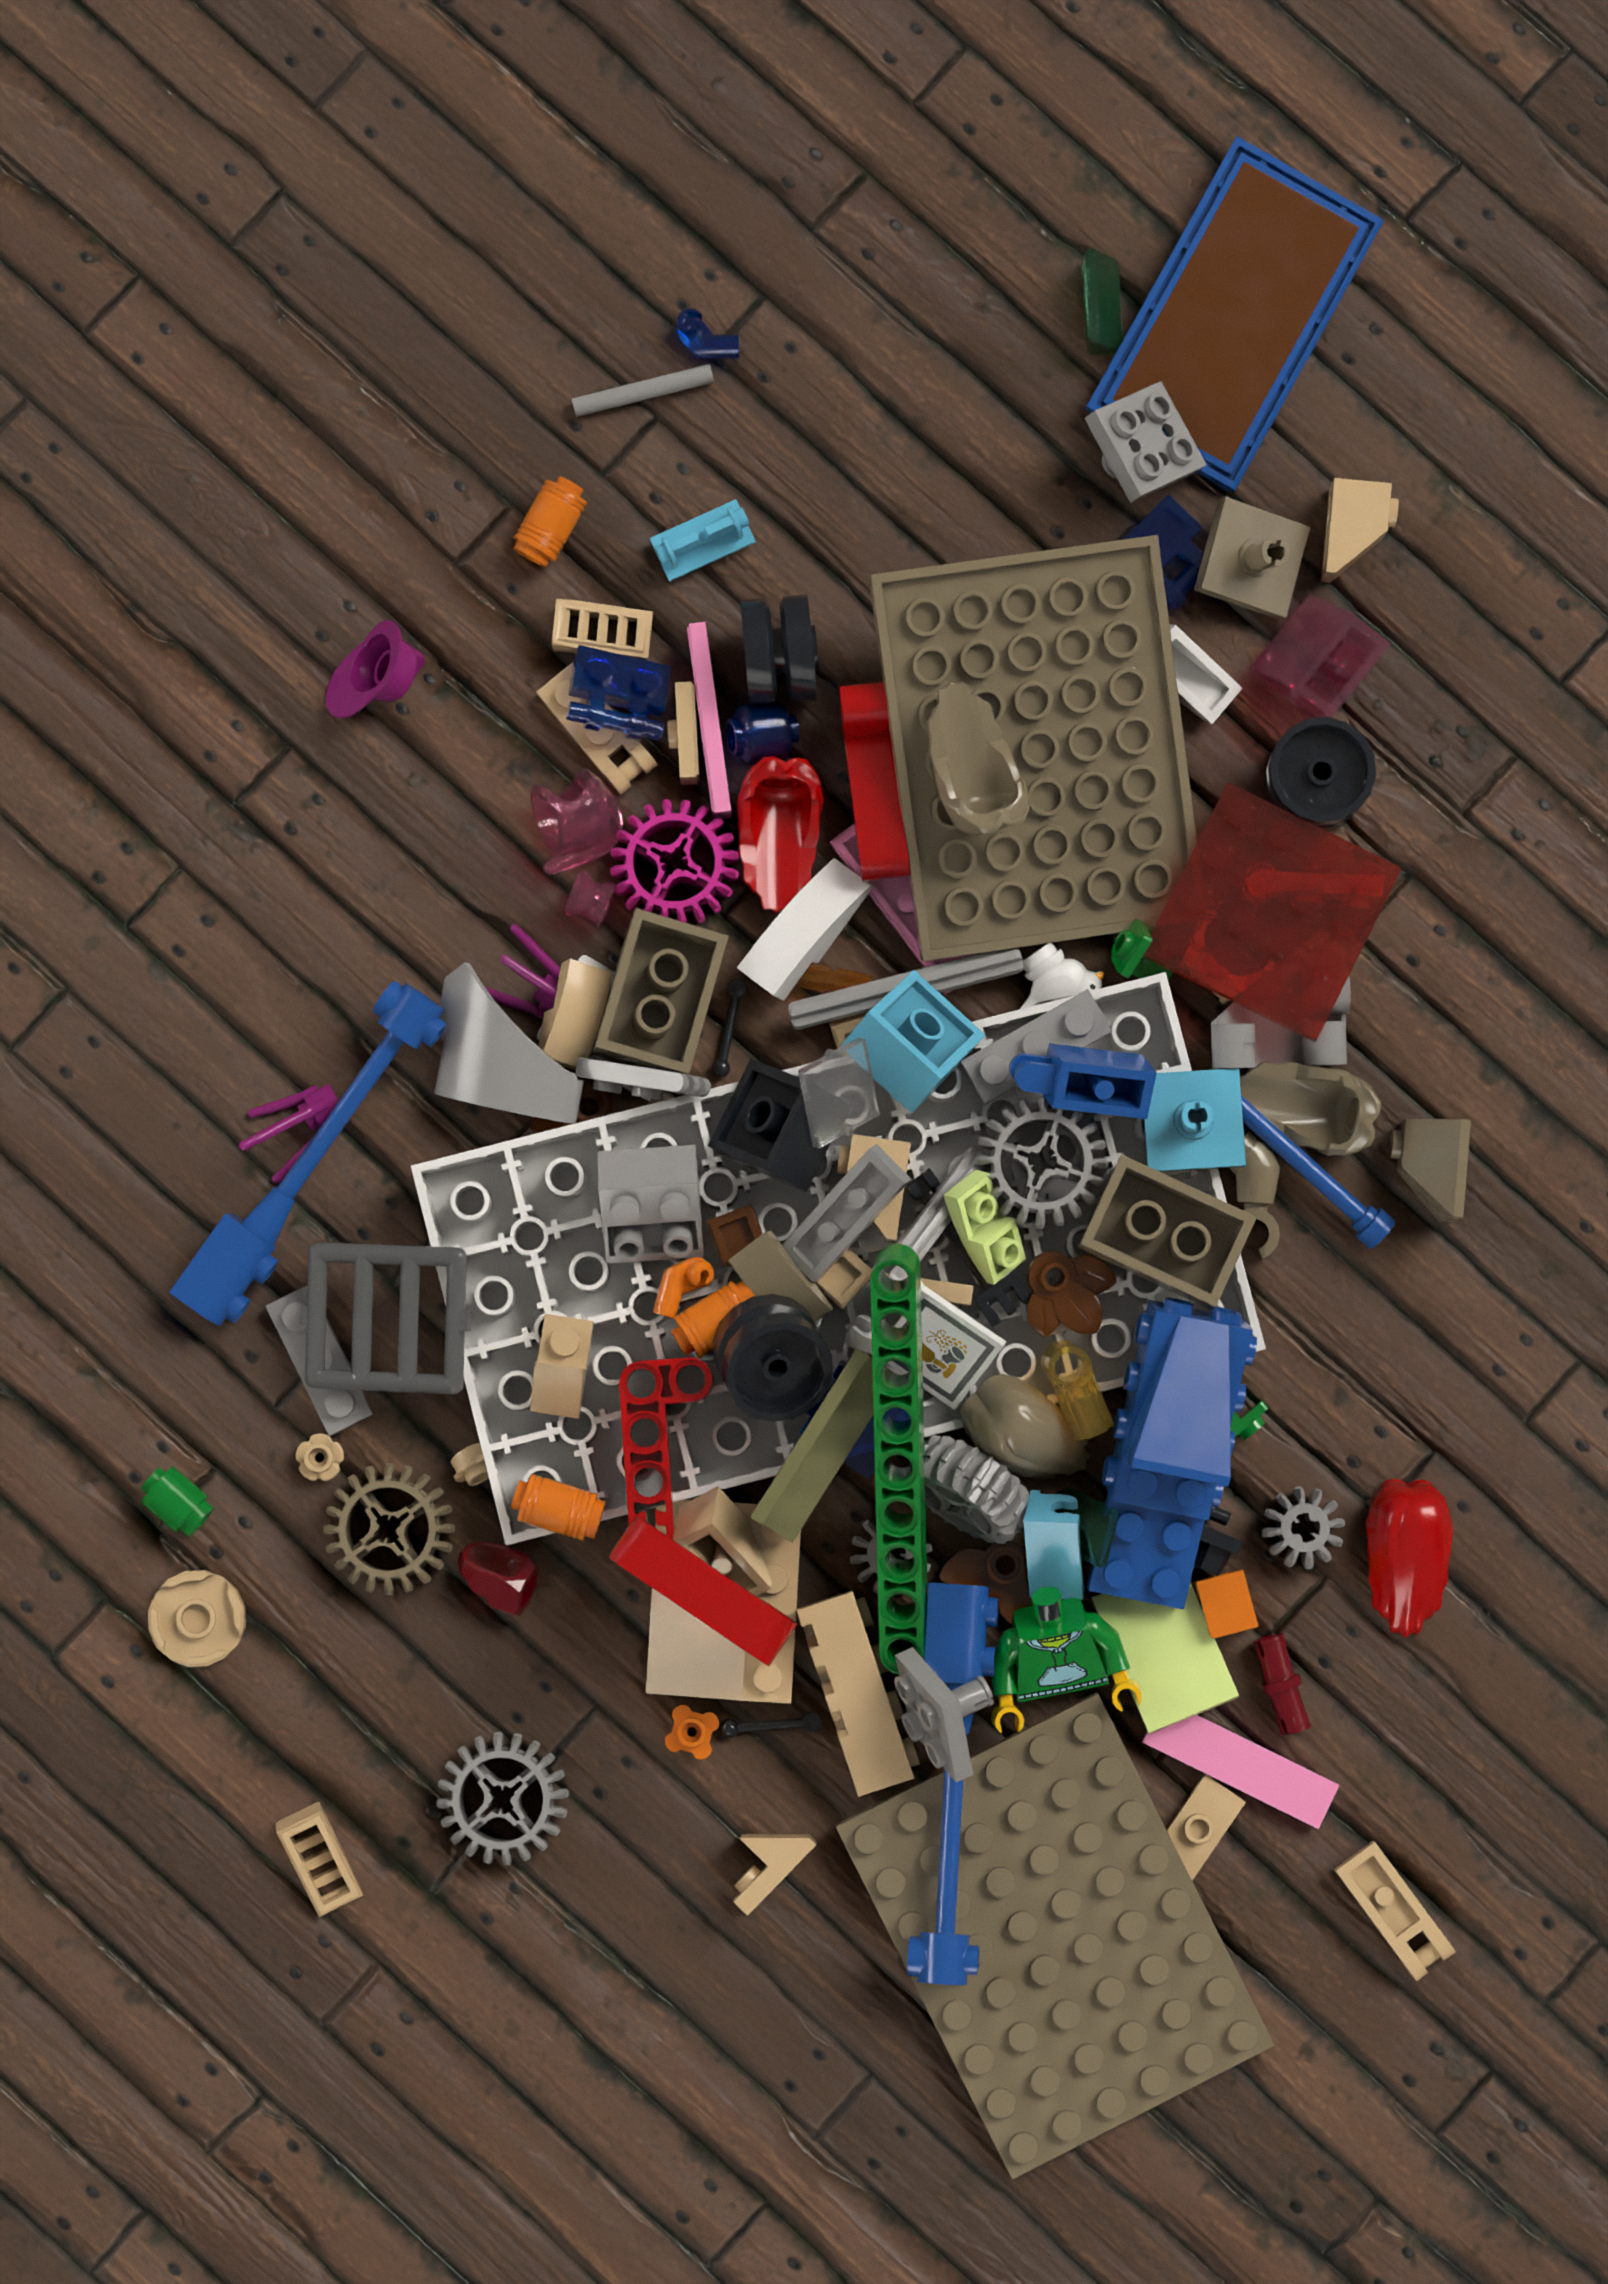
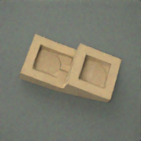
[538,958,612,1070]

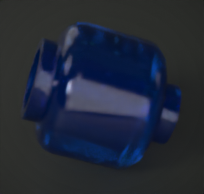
[725,701,799,766]

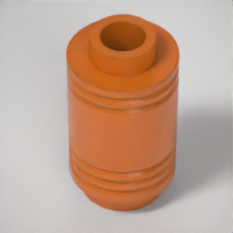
[513,476,587,568]
[670,1280,754,1359]
[511,1474,606,1541]

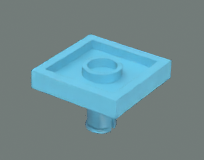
[1143,1068,1246,1172]

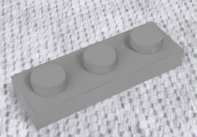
[960,989,1112,1105]
[782,1144,911,1283]
[266,1286,374,1436]

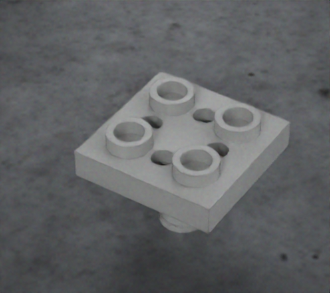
[1084,381,1207,503]
[894,1647,994,1783]

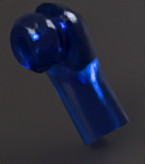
[675,309,739,359]

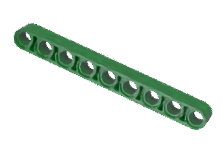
[870,1244,928,1674]

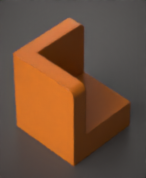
[1192,1569,1259,1638]

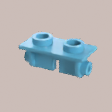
[649,499,756,582]

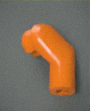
[652,1257,714,1318]

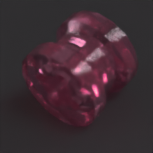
[564,870,618,929]

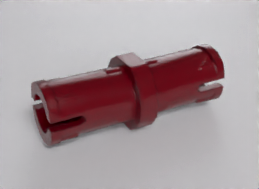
[1253,1633,1311,1735]

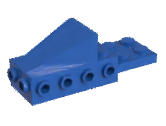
[1086,1297,1257,1609]

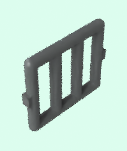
[300,1242,472,1395]

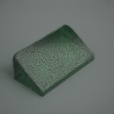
[1082,249,1123,355]
[1054,1488,1119,1568]

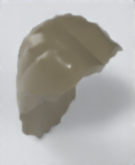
[927,682,1030,836]
[1240,1061,1381,1156]
[960,1374,1091,1481]

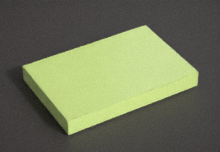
[1091,1582,1239,1735]

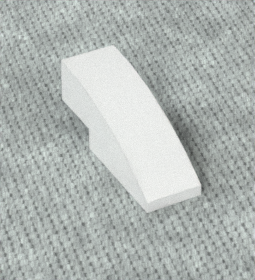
[1169,624,1242,724]
[737,858,874,1001]

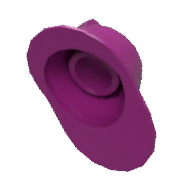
[325,620,425,719]

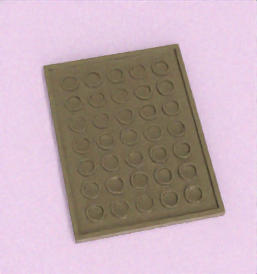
[869,535,1207,961]
[835,1692,1275,2180]

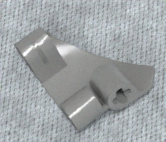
[1211,930,1351,1069]
[434,962,584,1124]

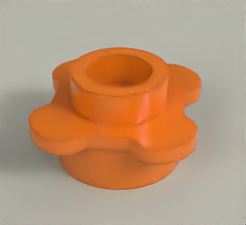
[665,1705,719,1759]

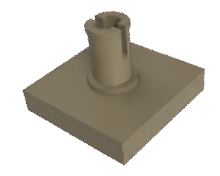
[1194,497,1310,620]

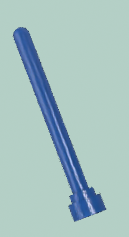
[1241,1095,1396,1249]

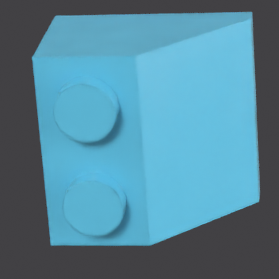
[840,970,986,1113]

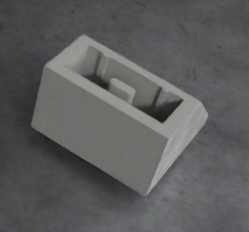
[597,1145,704,1264]

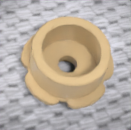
[296,1433,344,1481]
[451,1443,497,1486]

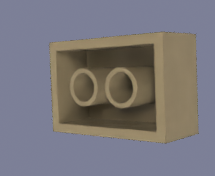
[591,908,729,1075]
[1077,1155,1257,1310]

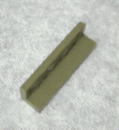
[750,1348,898,1543]

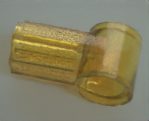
[1041,1340,1114,1441]

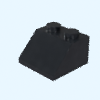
[707,1059,850,1192]

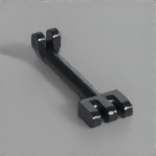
[905,1168,1030,1328]

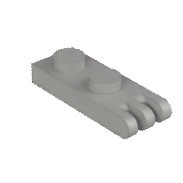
[575,1057,711,1100]

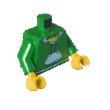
[991,1587,1142,1733]

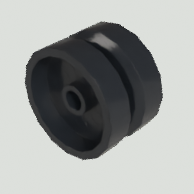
[740,594,819,706]
[1264,717,1377,832]
[713,1294,833,1422]

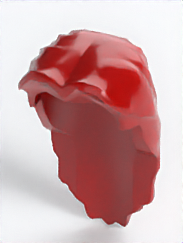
[737,756,824,914]
[1365,1479,1453,1638]

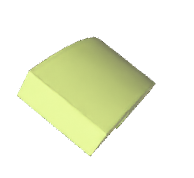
[943,1170,1026,1285]

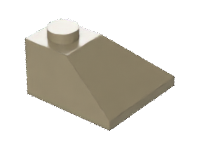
[1389,1119,1471,1224]

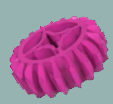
[610,799,739,924]

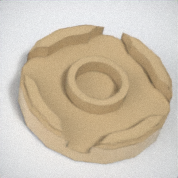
[148,1570,246,1667]

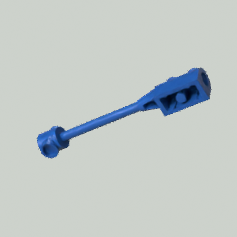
[169,981,447,1326]
[907,1583,999,1985]

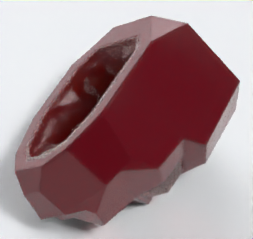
[458,1542,540,1616]

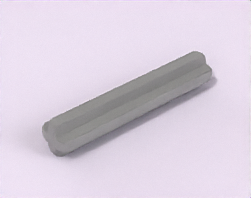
[897,1147,990,1262]

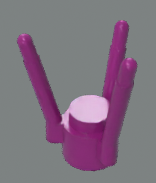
[484,924,560,1020]
[239,1083,339,1184]

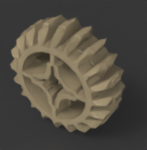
[323,1463,456,1595]

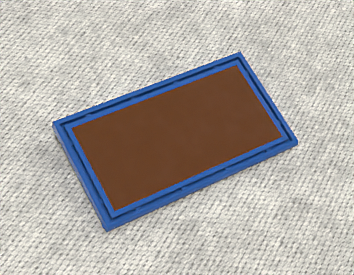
[1085,136,1383,493]

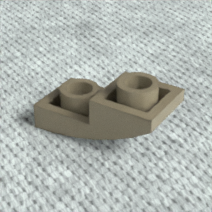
[728,1230,833,1323]

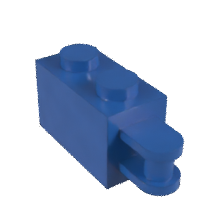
[1009,1043,1157,1119]

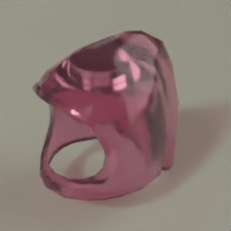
[530,769,624,875]

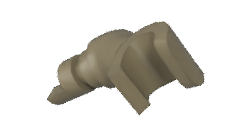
[1230,1123,1281,1260]

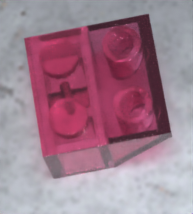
[1250,594,1391,718]

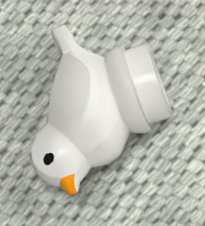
[1020,943,1104,1009]

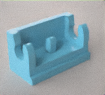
[1023,1490,1085,1600]

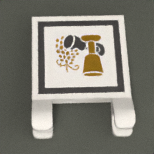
[845,1266,1006,1410]

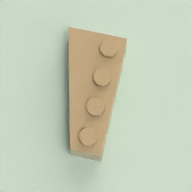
[796,1590,920,1797]

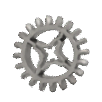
[975,1096,1108,1229]
[907,1435,1029,1544]
[436,1731,569,1865]

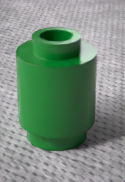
[141,1466,214,1538]

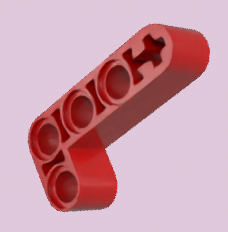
[839,681,910,882]
[619,1357,714,1539]
[608,1516,797,1666]

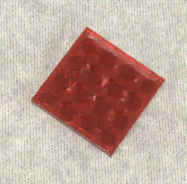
[1143,782,1402,1042]

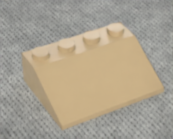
[646,1500,801,1704]

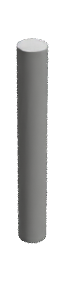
[571,364,714,417]

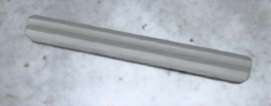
[788,948,1023,1030]

